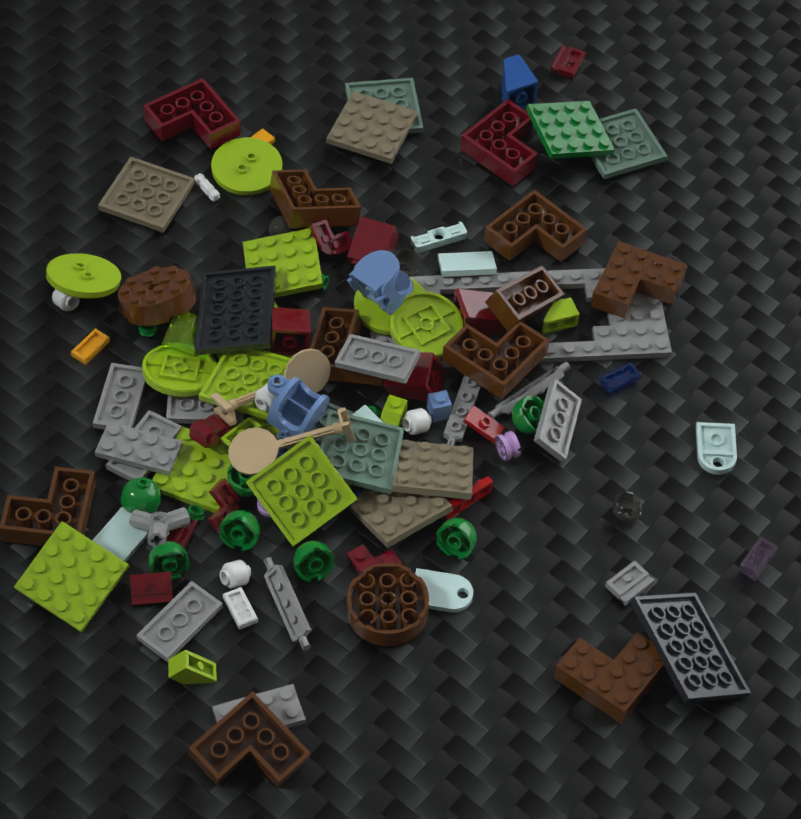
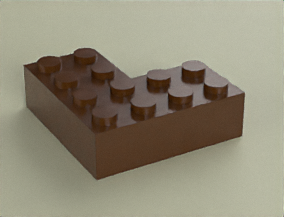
[269,170,361,229]
[484,190,587,262]
[591,241,688,318]
[310,307,387,385]
[442,321,550,399]
[0,467,96,546]
[554,632,666,724]
[188,691,311,788]

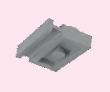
[605,561,655,606]

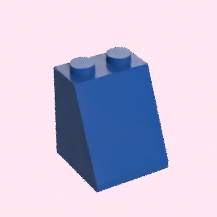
[501,54,538,110]

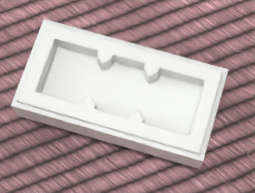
[223,587,258,630]

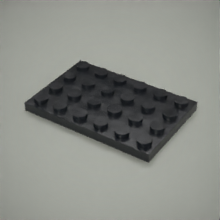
[195,265,277,355]
[630,593,751,703]

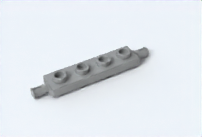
[488,362,570,419]
[443,375,481,446]
[264,557,312,650]

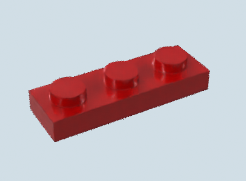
[443,476,493,521]

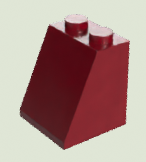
[347,217,399,266]
[454,289,506,336]
[270,307,311,356]
[383,352,446,402]

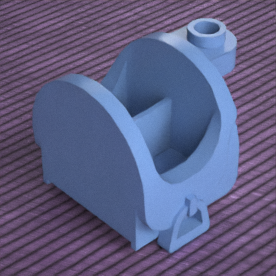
[347,250,414,315]
[267,375,330,439]

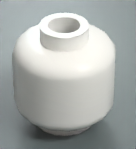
[52,289,80,311]
[255,383,276,412]
[402,408,432,435]
[220,560,251,589]

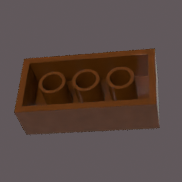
[485,266,564,331]

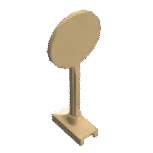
[210,349,330,426]
[229,407,356,476]

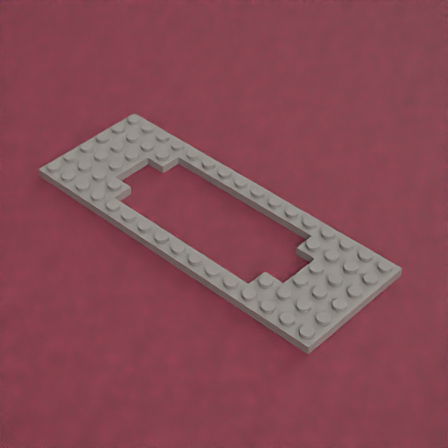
[370,268,672,367]

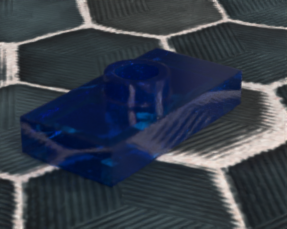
[600,362,642,394]

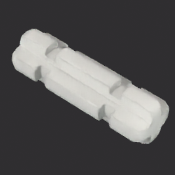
[194,173,220,201]

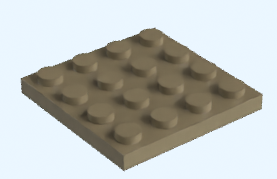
[326,91,417,164]
[98,157,195,233]
[392,440,473,500]
[347,488,453,548]

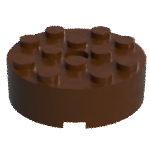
[118,266,196,326]
[347,563,429,646]

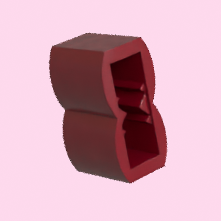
[189,414,235,448]

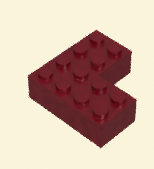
[143,78,241,149]
[460,99,538,186]

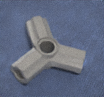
[129,507,190,548]

